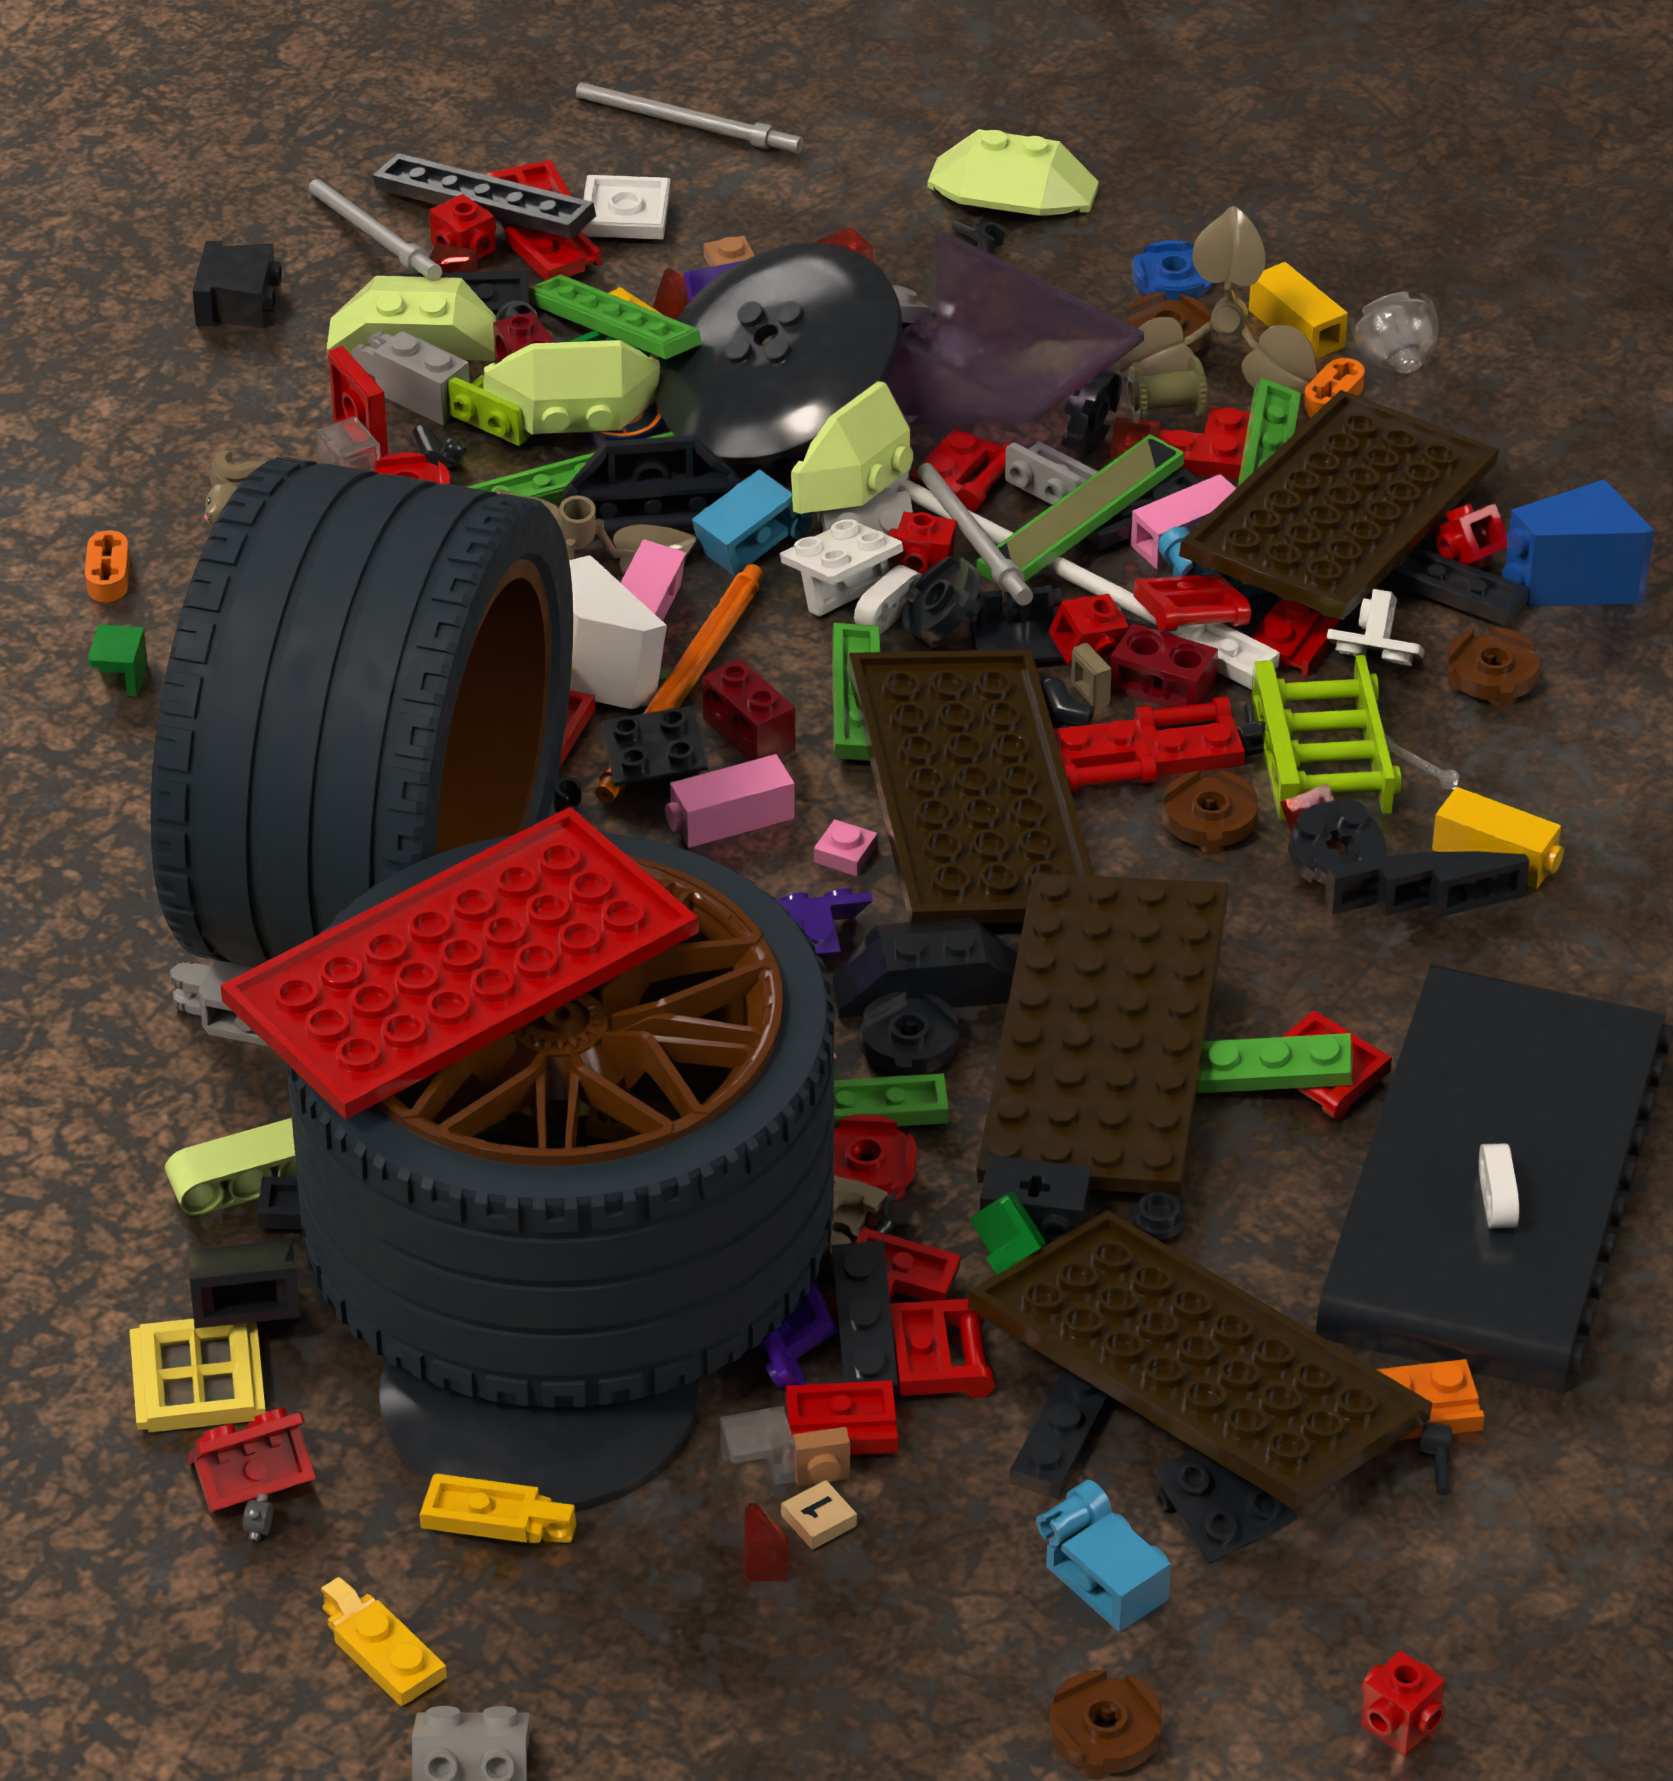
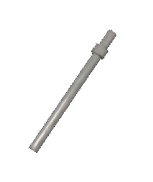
[576,82,803,153]
[309,179,442,281]
[917,463,1033,605]

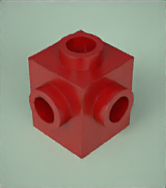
[429,194,496,267]
[1433,503,1508,569]
[889,512,957,575]
[1048,594,1129,666]
[1361,1650,1445,1756]

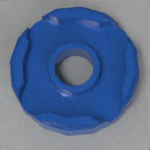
[1132,240,1215,301]

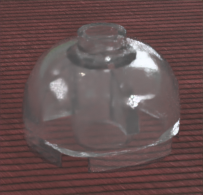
[1351,292,1439,374]

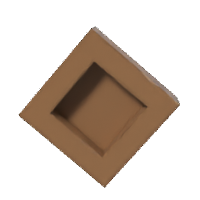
[704,236,755,267]
[793,1427,850,1486]

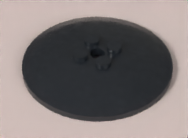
[655,243,902,464]
[379,1358,699,1512]

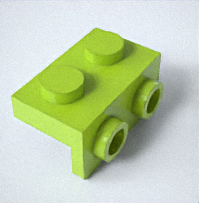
[448,375,533,446]

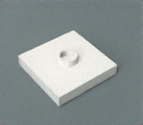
[581,175,671,239]

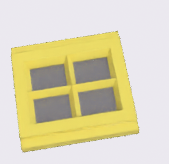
[130,1319,266,1433]

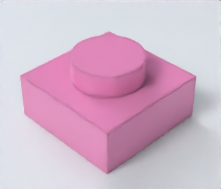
[814,819,878,876]

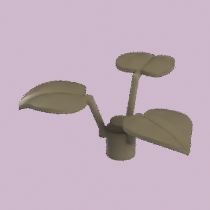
[1120,206,1318,395]
[495,488,696,575]

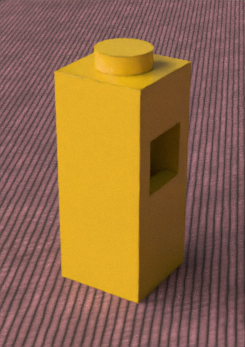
[1249,262,1348,360]
[1432,787,1564,889]

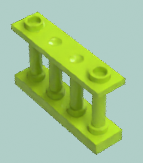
[1252,655,1401,820]

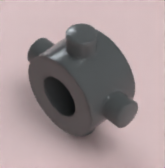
[243,1493,273,1542]

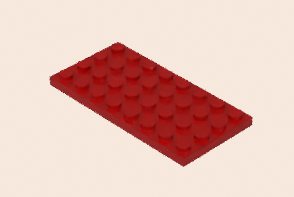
[220,807,698,1120]

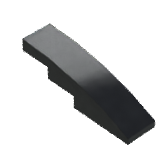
[1325,851,1530,918]

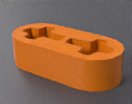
[1303,358,1365,418]
[85,530,130,602]

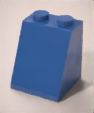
[1503,479,1654,606]

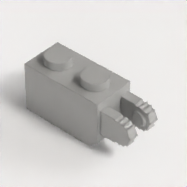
[351,330,470,425]
[170,960,268,1046]

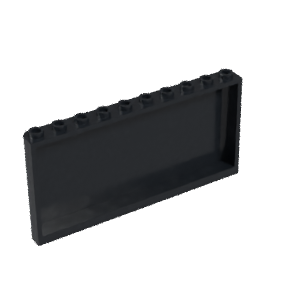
[1316,965,1673,1393]

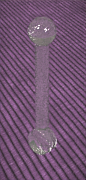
[1384,734,1460,789]

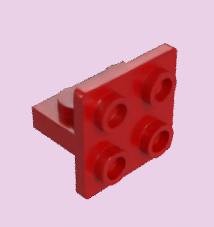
[186,1407,316,1513]

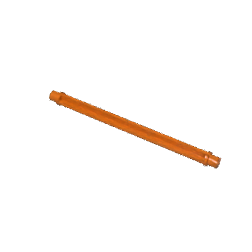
[595,564,764,803]

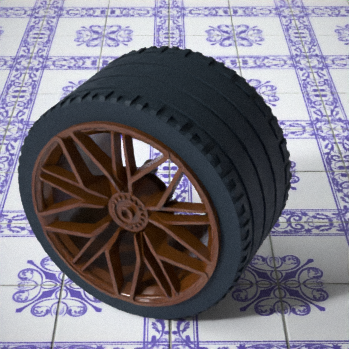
[150,457,573,968]
[287,833,834,1407]

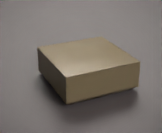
[1071,643,1112,709]

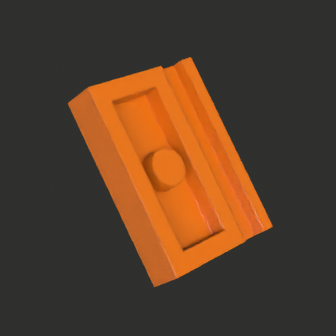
[1376,1359,1485,1440]

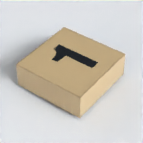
[781,1480,857,1550]

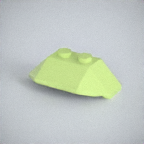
[928,129,1099,216]
[326,276,496,361]
[483,340,660,434]
[791,381,913,514]

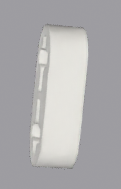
[854,565,922,634]
[1479,1143,1519,1229]

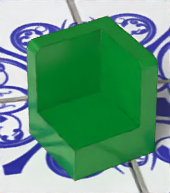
[88,624,148,697]
[970,1190,1046,1275]

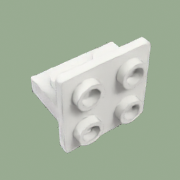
[780,519,903,617]
[1327,589,1425,666]

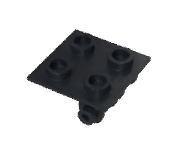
[969,585,1064,662]
[600,706,709,786]
[1153,1449,1298,1564]

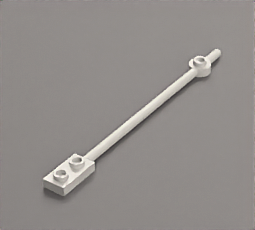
[887,471,1280,690]

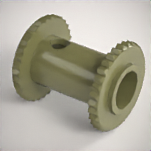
[1127,356,1208,424]

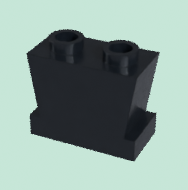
[192,241,282,329]
[188,1239,301,1329]

